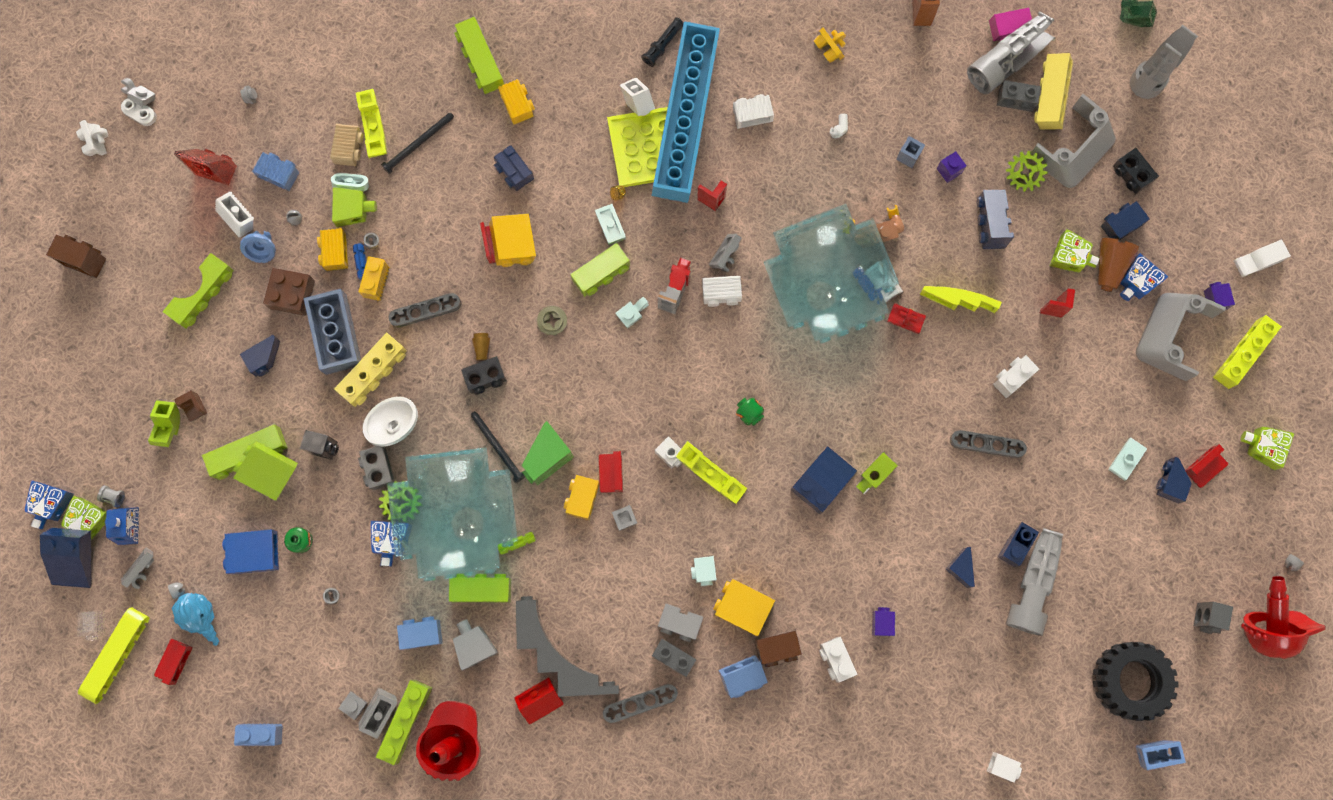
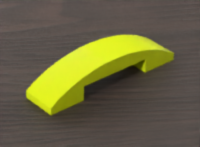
[356,89,387,158]
[676,441,747,504]

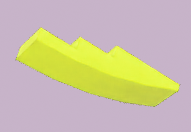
[920,286,1002,313]

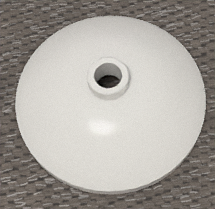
[363,397,418,447]

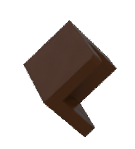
[174,390,207,422]

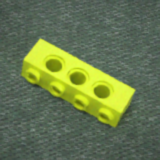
[1213,315,1282,389]

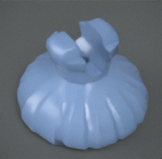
[240,231,276,263]

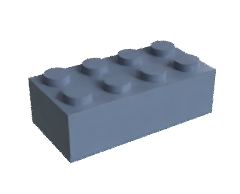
[304,289,361,375]

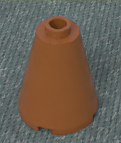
[1098,238,1139,292]

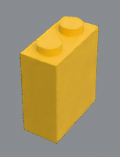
[489,214,536,267]
[713,579,775,637]

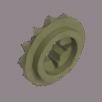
[537,306,567,336]

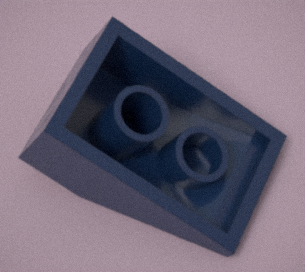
[791,446,857,515]
[40,528,92,588]

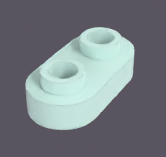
[331,173,369,192]

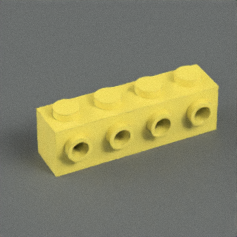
[1034,53,1073,130]
[335,332,407,407]

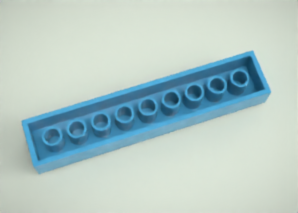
[651,21,720,203]

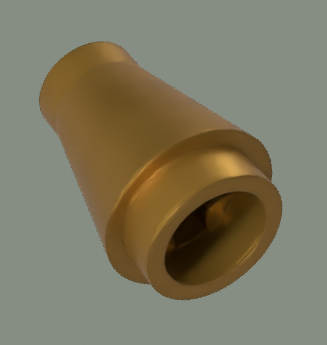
[471,333,491,360]

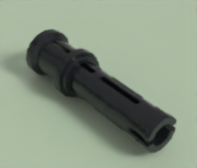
[641,17,684,67]

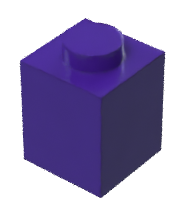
[936,151,967,183]
[1204,282,1235,310]
[872,607,895,636]

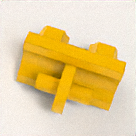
[814,28,846,63]

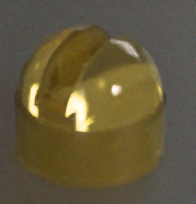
[610,185,626,201]

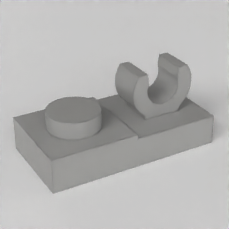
[709,234,742,272]
[121,547,154,589]

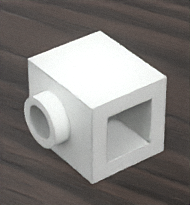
[655,436,682,469]

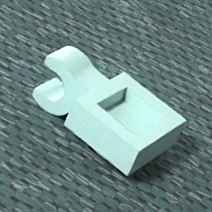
[616,297,649,329]

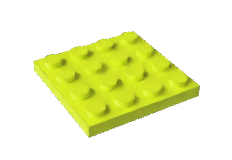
[607,107,668,188]

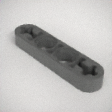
[388,293,461,328]
[950,430,1027,458]
[603,684,678,723]

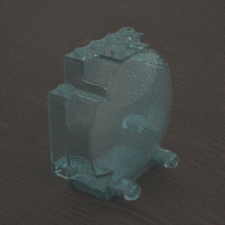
[763,204,899,344]
[387,448,518,582]

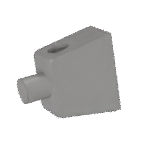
[453,619,498,670]

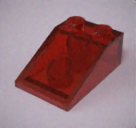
[174,149,237,186]

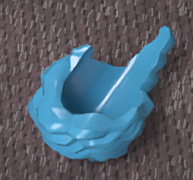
[172,593,219,646]

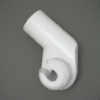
[830,114,848,138]

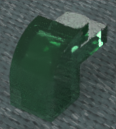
[1120,0,1157,27]

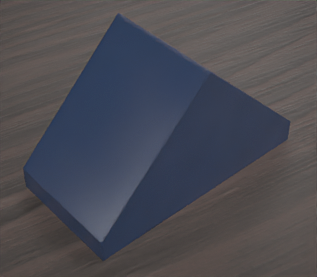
[946,547,975,588]

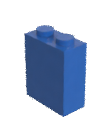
[222,529,279,575]

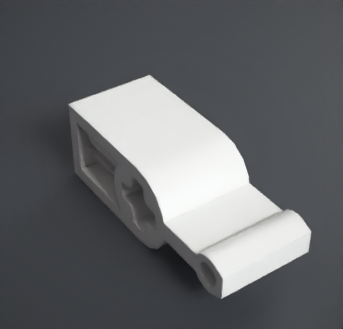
[1234,240,1291,277]

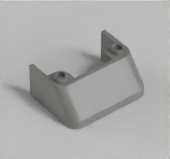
[1031,94,1116,188]
[1136,293,1226,381]

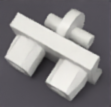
[76,120,108,156]

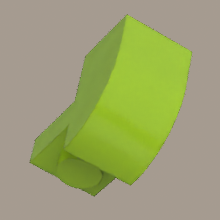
[148,400,180,447]

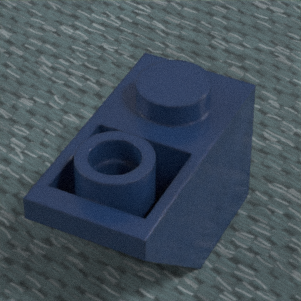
[1156,457,1192,504]
[998,522,1039,568]

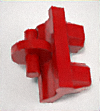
[887,303,926,334]

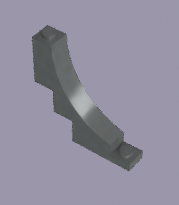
[516,596,620,697]

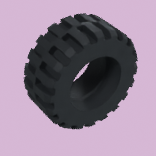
[1093,642,1179,721]

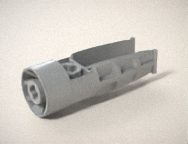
[967,12,1055,94]
[1130,25,1198,99]
[1006,528,1063,636]

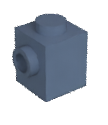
[896,136,925,168]

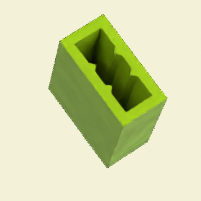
[233,441,298,501]

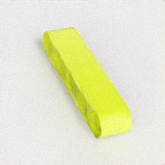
[78,607,150,704]

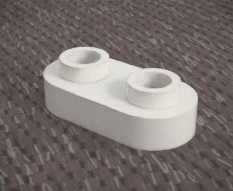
[121,98,156,126]

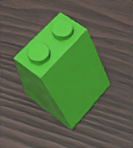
[522,421,574,486]

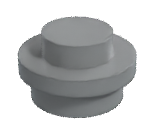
[240,85,257,104]

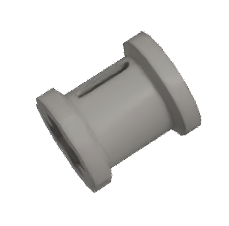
[97,485,125,508]

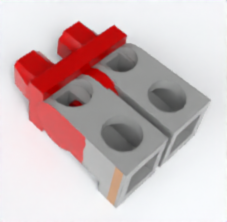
[658,258,691,314]

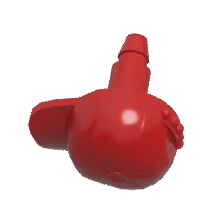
[1241,576,1326,659]
[416,701,482,781]

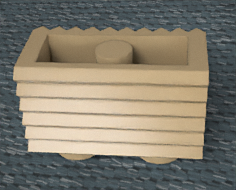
[330,124,364,166]

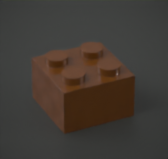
[46,235,107,278]
[263,268,315,316]
[754,631,802,668]

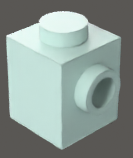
[691,556,716,586]

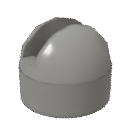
[286,210,302,226]
[364,233,379,249]
[1285,554,1304,571]
[168,582,185,600]
[323,588,339,604]

